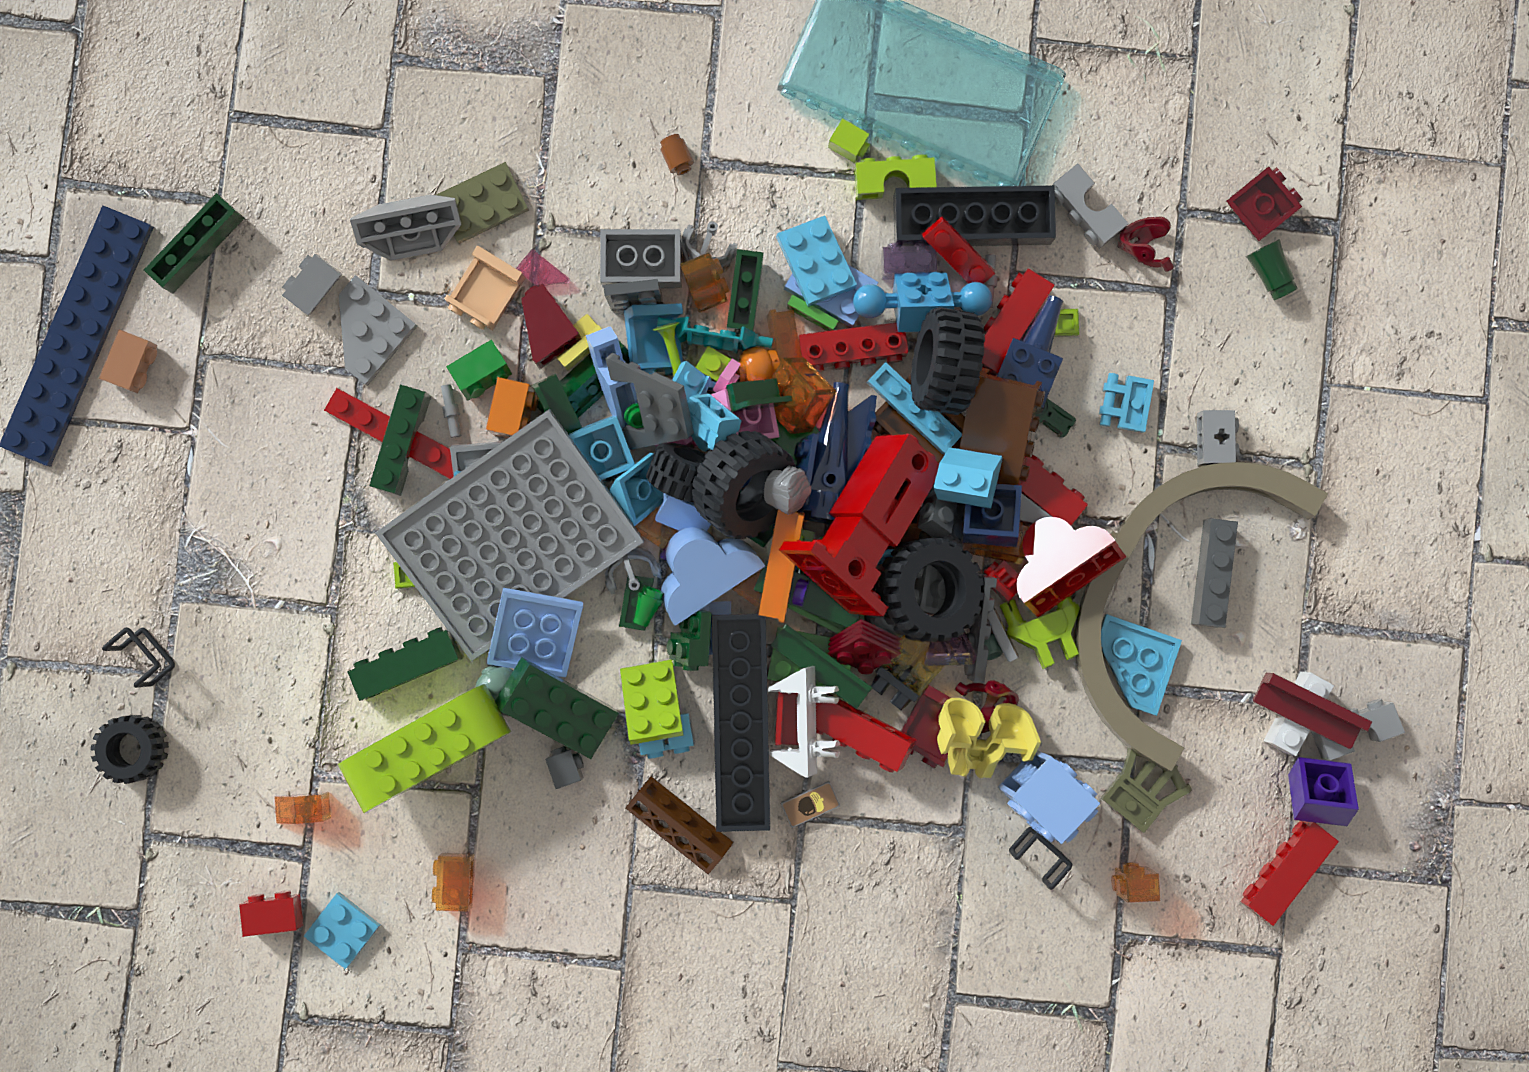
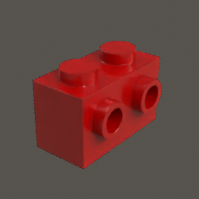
[239,890,303,937]

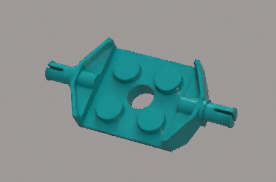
[657,316,773,354]

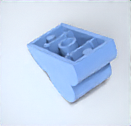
[661,527,765,626]

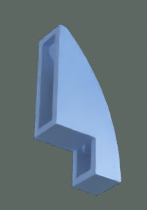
[586,326,638,434]

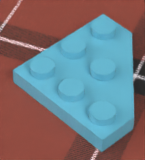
[1101,614,1182,716]

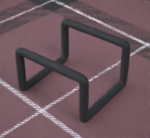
[102,627,175,688]
[1009,827,1073,890]

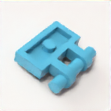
[1099,373,1154,433]

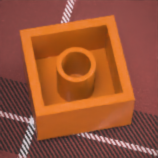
[486,377,539,439]

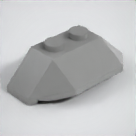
[350,195,461,260]

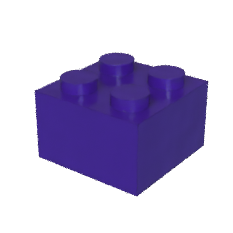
[1288,757,1359,827]

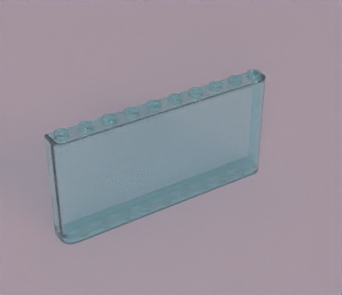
[777,0,1066,186]

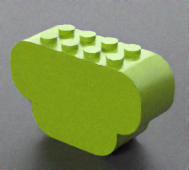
[338,684,511,813]

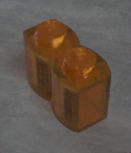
[680,252,730,313]

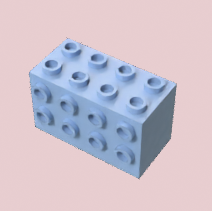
[998,750,1100,844]

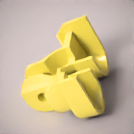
[937,698,1041,778]

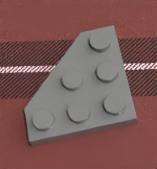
[339,275,417,386]

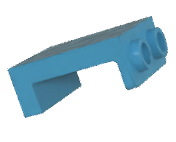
[624,303,685,376]

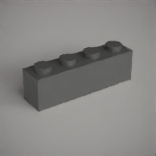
[1191,518,1238,628]

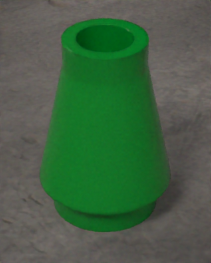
[633,585,664,627]

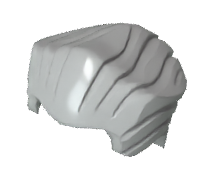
[764,466,812,515]

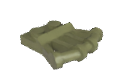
[1101,748,1192,833]

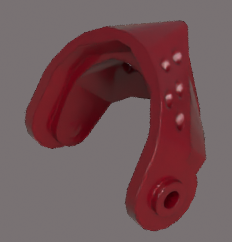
[1117,216,1174,272]
[955,680,1019,733]

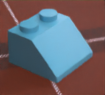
[569,416,635,480]
[934,447,1003,508]

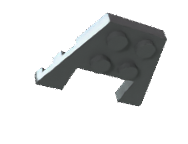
[605,353,694,450]

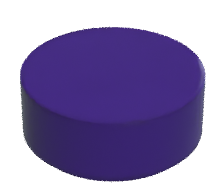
[792,578,810,607]

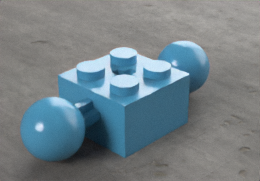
[853,272,993,332]

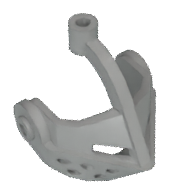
[681,221,738,278]
[605,546,662,594]

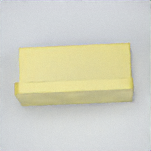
[557,314,602,371]

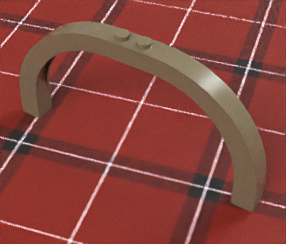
[1075,462,1328,771]

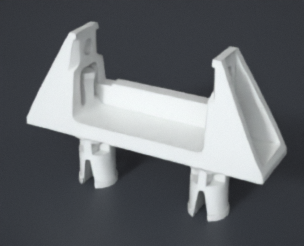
[768,666,840,777]

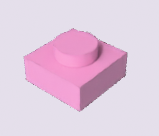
[713,359,741,392]

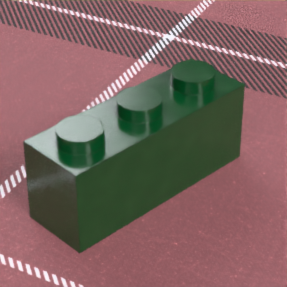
[727,249,764,334]

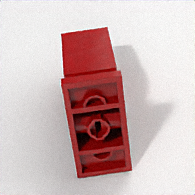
[779,434,939,616]

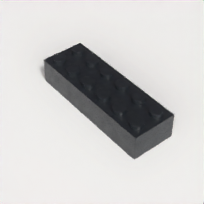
[893,185,1056,247]

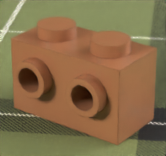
[99,329,157,393]

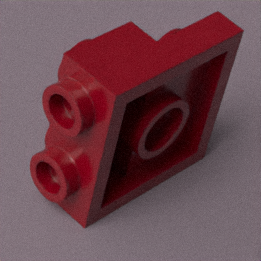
[1226,166,1303,241]

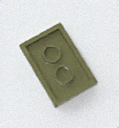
[436,162,529,244]

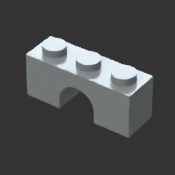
[1053,163,1129,249]
[1311,699,1405,761]

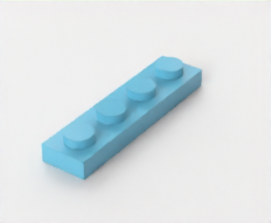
[866,362,962,455]

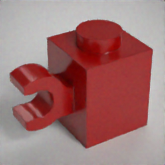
[984,560,1019,602]

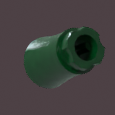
[1245,239,1298,301]

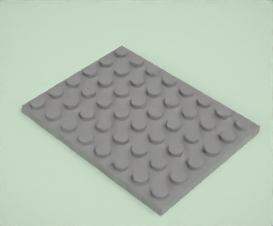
[375,409,645,661]

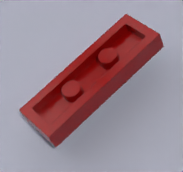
[922,216,996,284]

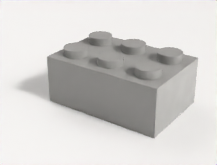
[600,229,682,288]

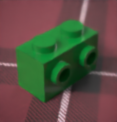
[446,339,512,401]

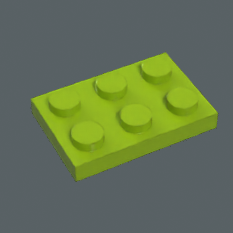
[620,659,684,745]

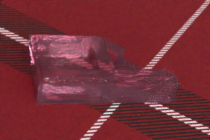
[516,249,571,286]

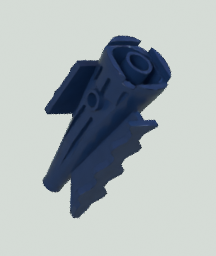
[997,295,1064,408]
[794,382,877,524]

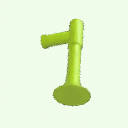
[652,322,681,376]

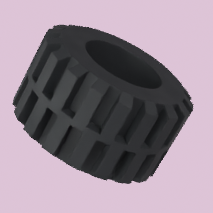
[646,443,706,502]
[90,715,169,784]

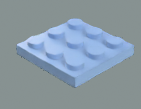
[487,588,583,678]

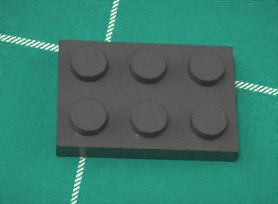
[603,279,663,314]

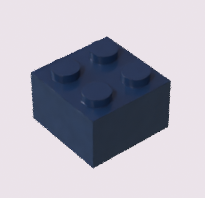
[963,484,1022,547]

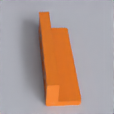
[758,509,805,623]

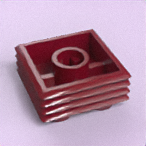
[828,619,902,675]

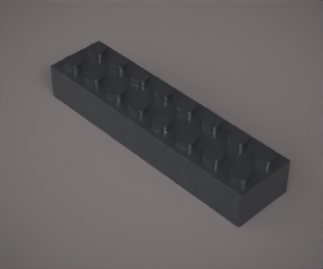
[712,614,770,832]

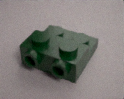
[667,609,711,671]

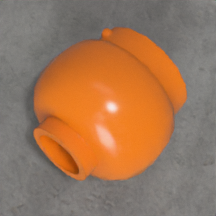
[736,347,781,383]

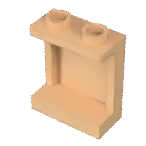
[444,245,526,331]

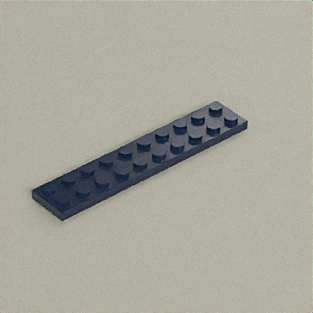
[0,205,154,467]

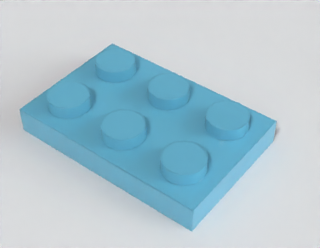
[776,215,857,307]

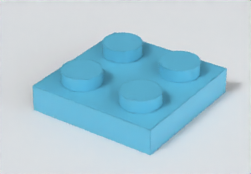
[304,892,381,969]

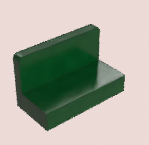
[727,378,793,412]

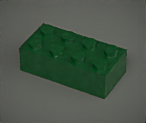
[495,657,619,759]

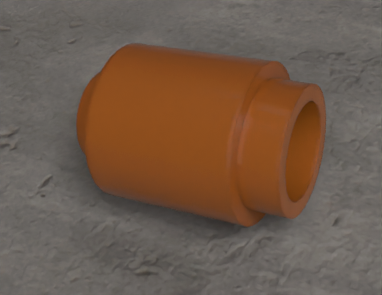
[660,134,694,176]

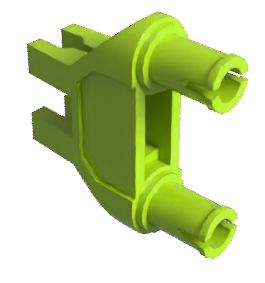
[999,596,1080,670]

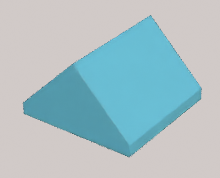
[609,453,664,526]

